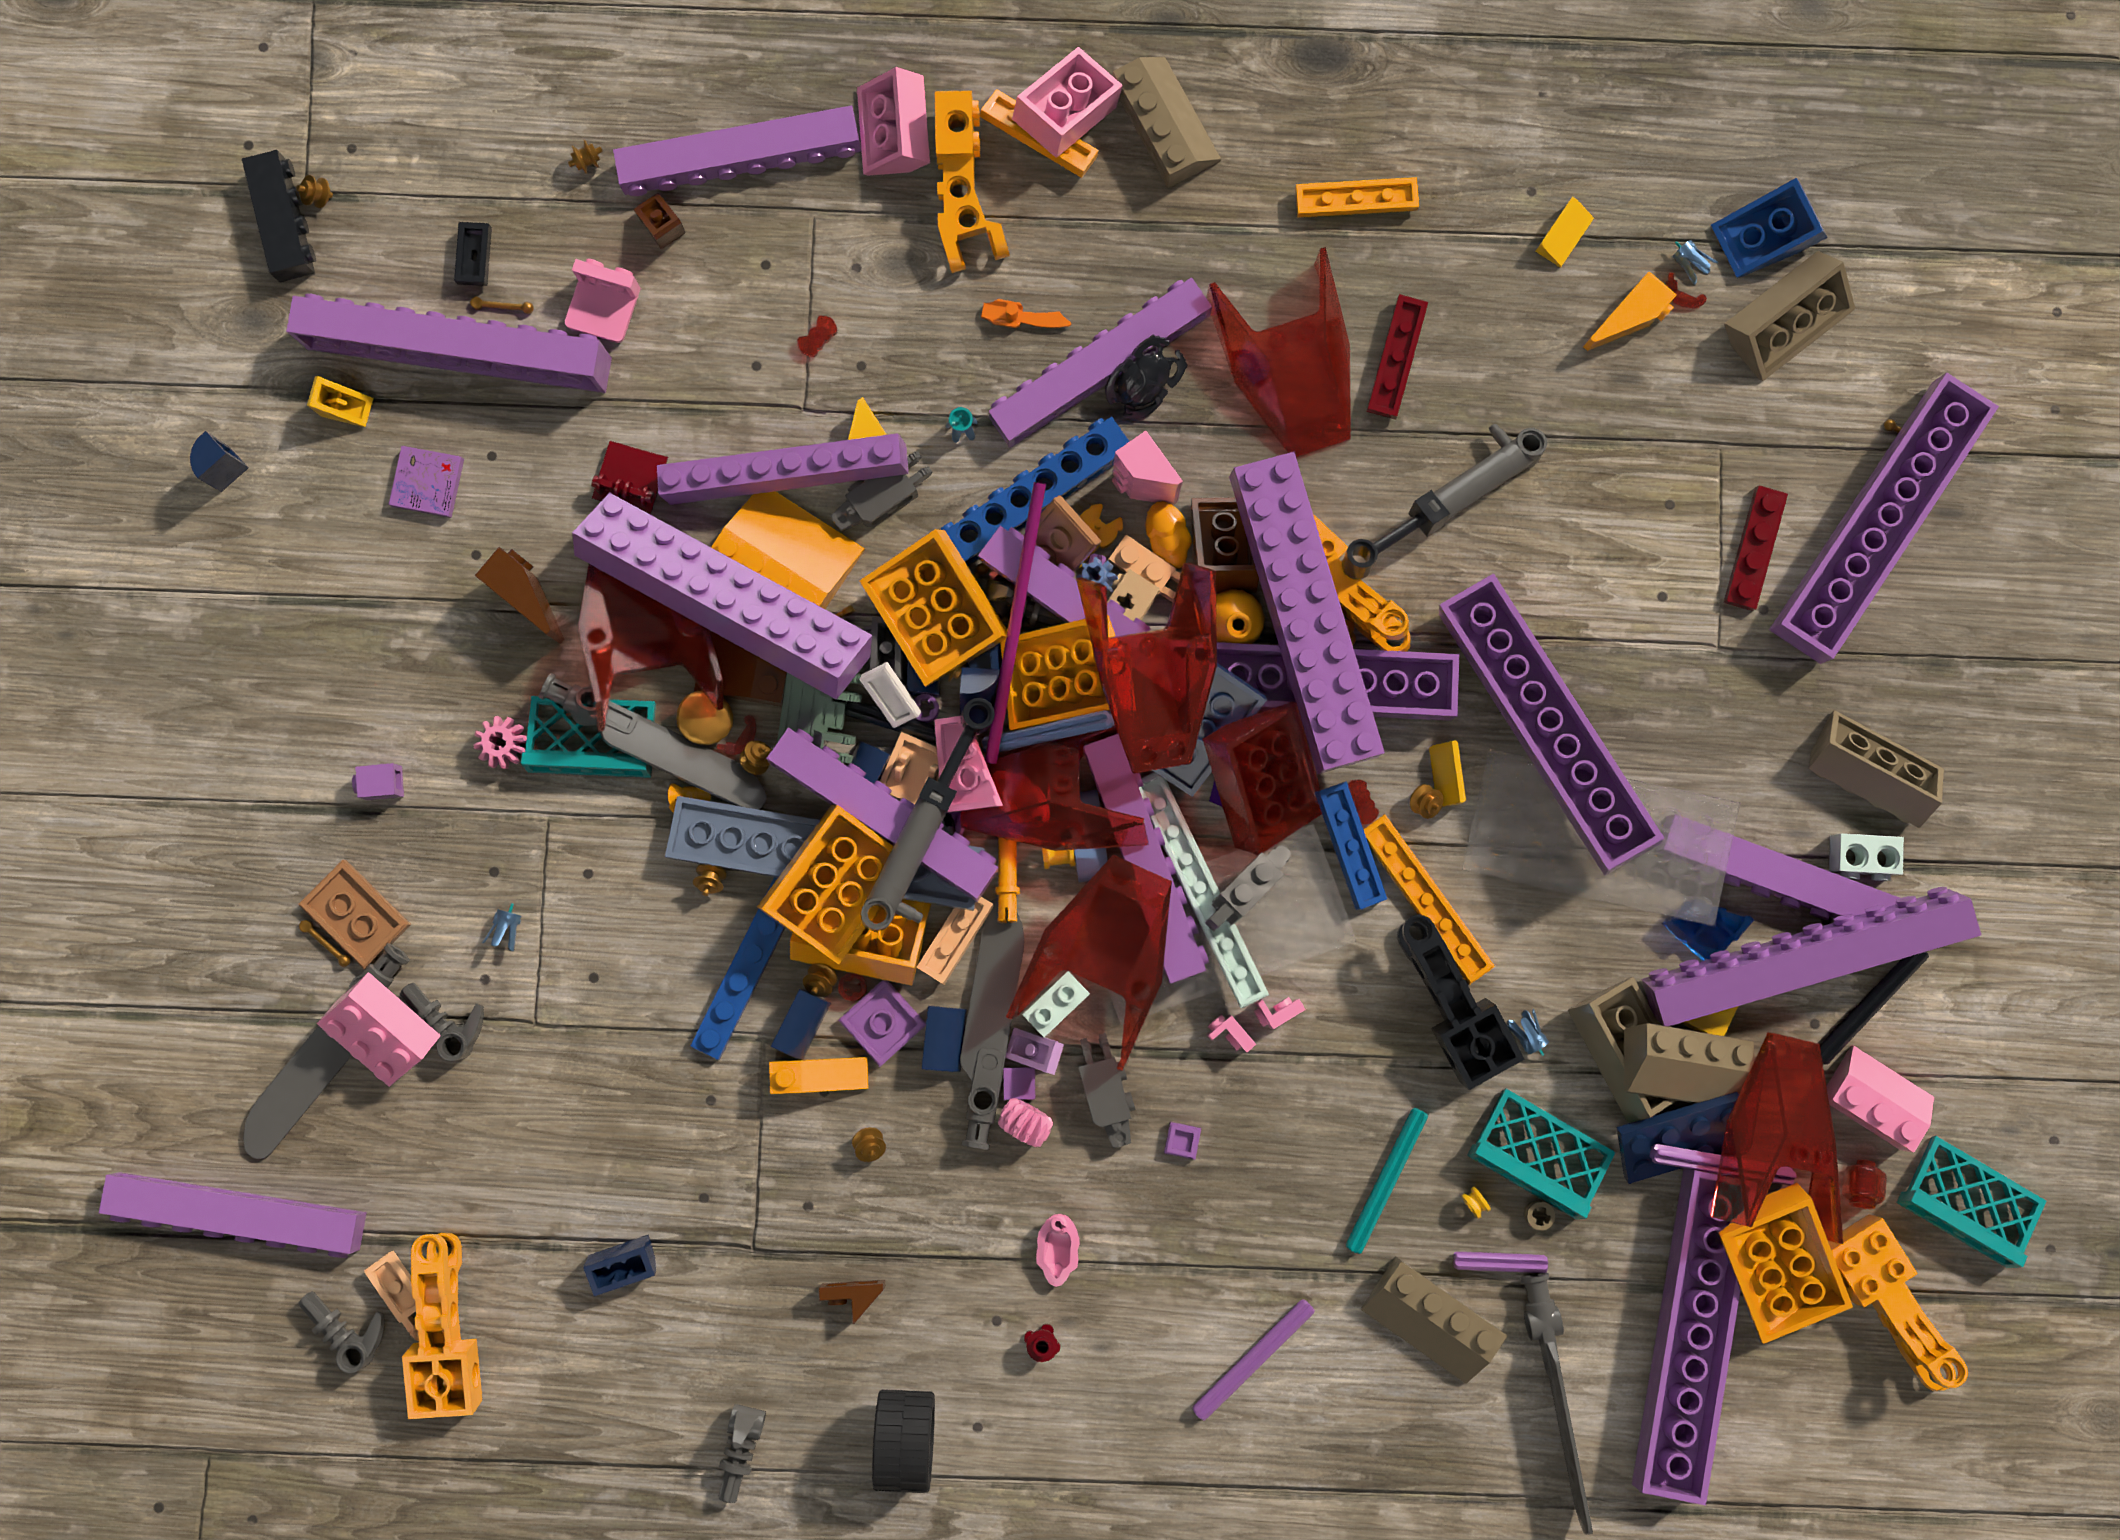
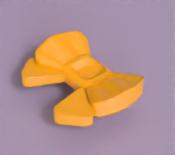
[1080,504,1123,549]
[667,783,711,814]

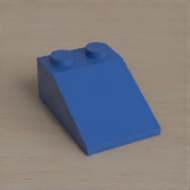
[1711,178,1828,278]

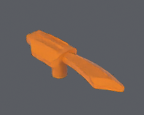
[981,299,1071,328]

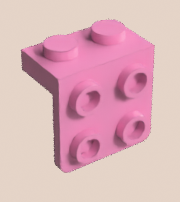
[565,259,641,343]

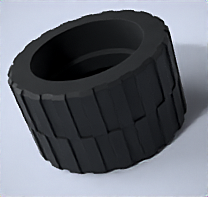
[872,1389,935,1493]

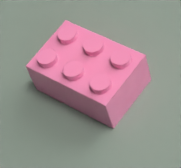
[1012,47,1123,158]
[317,972,441,1087]

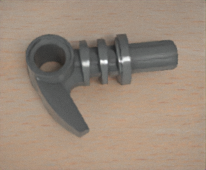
[984,580,1065,628]
[400,982,484,1061]
[298,1291,385,1373]
[718,1404,766,1503]

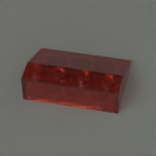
[1202,702,1322,855]

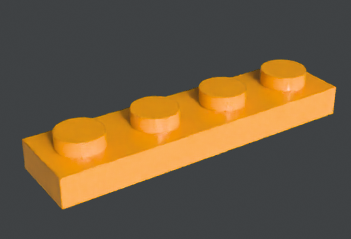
[980,89,1099,178]
[1295,177,1419,218]

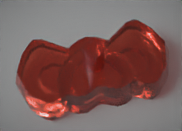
[797,315,838,357]
[1348,779,1379,824]

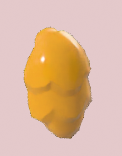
[1145,501,1192,569]

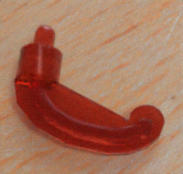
[1665,273,1707,308]
[716,715,757,755]

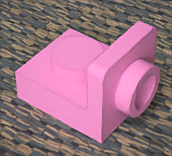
[1254,997,1306,1029]
[1207,1014,1256,1052]

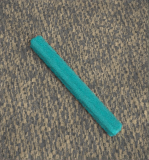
[1346,1108,1428,1254]

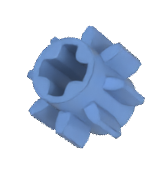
[1077,557,1118,598]

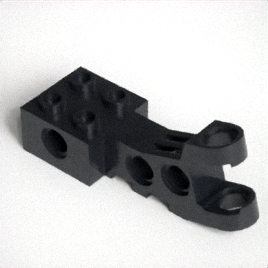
[1397,915,1525,1090]

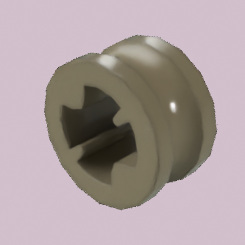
[1524,1200,1555,1231]

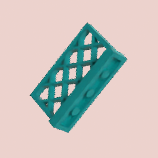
[521,696,656,778]
[1467,1088,1616,1220]
[1896,1136,2047,1268]

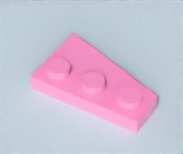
[934,716,1003,813]

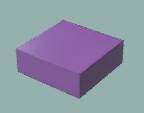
[1003,1067,1035,1100]
[1164,1122,1201,1160]

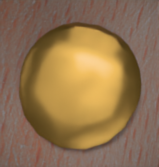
[676,690,733,745]

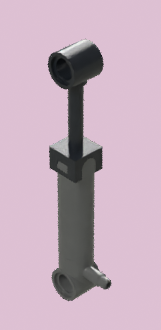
[1342,424,1547,579]
[860,698,995,932]

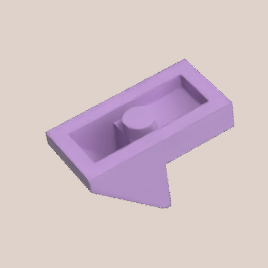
[1006,1028,1064,1075]

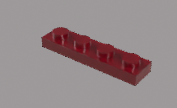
[1366,294,1428,420]
[1723,485,1788,611]

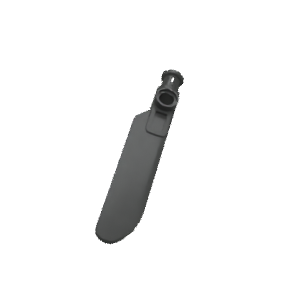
[538,673,767,810]
[960,898,1025,1150]
[243,943,410,1159]
[1520,1272,1593,1535]

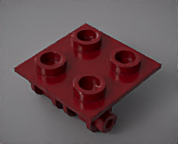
[591,441,668,515]

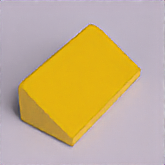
[1535,196,1594,268]
[1429,740,1466,807]

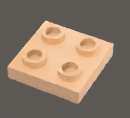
[880,732,939,805]

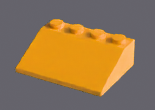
[711,491,865,609]
[859,529,1007,687]
[1000,614,1135,731]
[757,805,893,965]
[790,899,931,986]
[1718,1183,1853,1344]

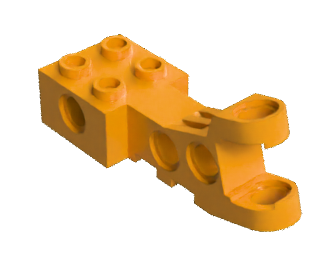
[935,91,1010,273]
[1313,514,1411,652]
[1828,1214,1968,1391]
[402,1233,483,1419]

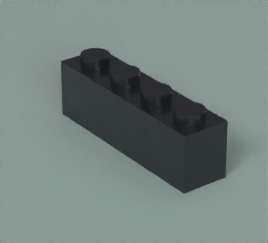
[242,150,316,283]

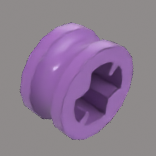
[914,694,940,723]

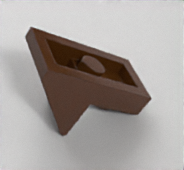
[633,193,685,249]
[819,1280,886,1324]

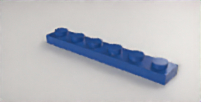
[690,877,785,1060]

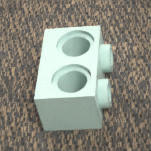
[1829,833,1904,881]
[1022,971,1090,1037]

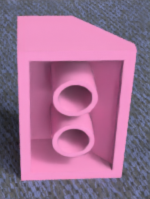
[857,67,930,176]
[1112,431,1183,505]
[1819,1045,1934,1153]

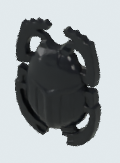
[1105,334,1188,420]

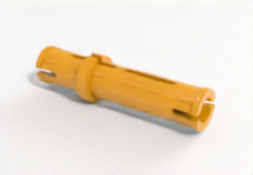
[995,828,1020,923]

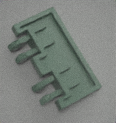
[773,673,862,768]

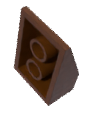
[1191,497,1259,593]
[475,547,565,644]
[694,631,787,707]

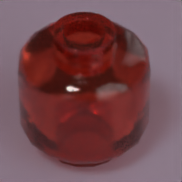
[1842,1160,1887,1209]

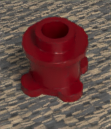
[1024,1324,1061,1362]

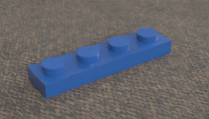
[1315,781,1387,910]

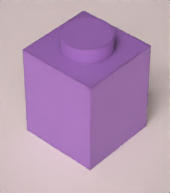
[352,763,404,800]

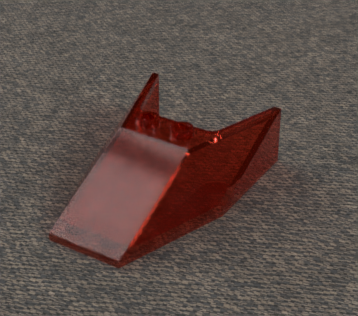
[1206,247,1351,458]
[1076,563,1217,774]
[578,564,723,731]
[960,710,1149,851]
[1006,855,1172,1071]
[1710,1032,1843,1244]

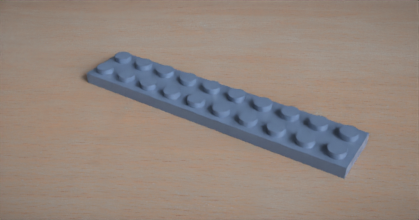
[665,796,985,911]

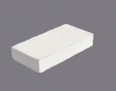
[859,662,921,728]

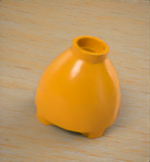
[1203,589,1265,644]

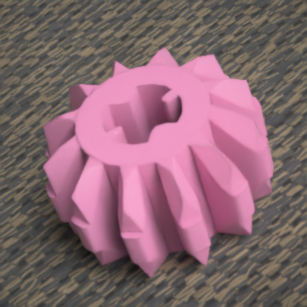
[473,716,527,769]
[998,1098,1053,1147]

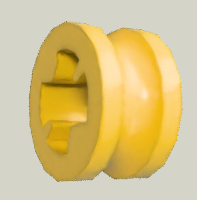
[1461,1186,1491,1219]

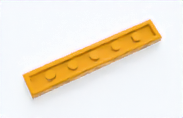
[1363,814,1495,985]

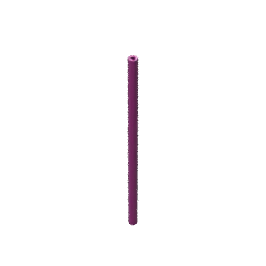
[985,482,1046,764]

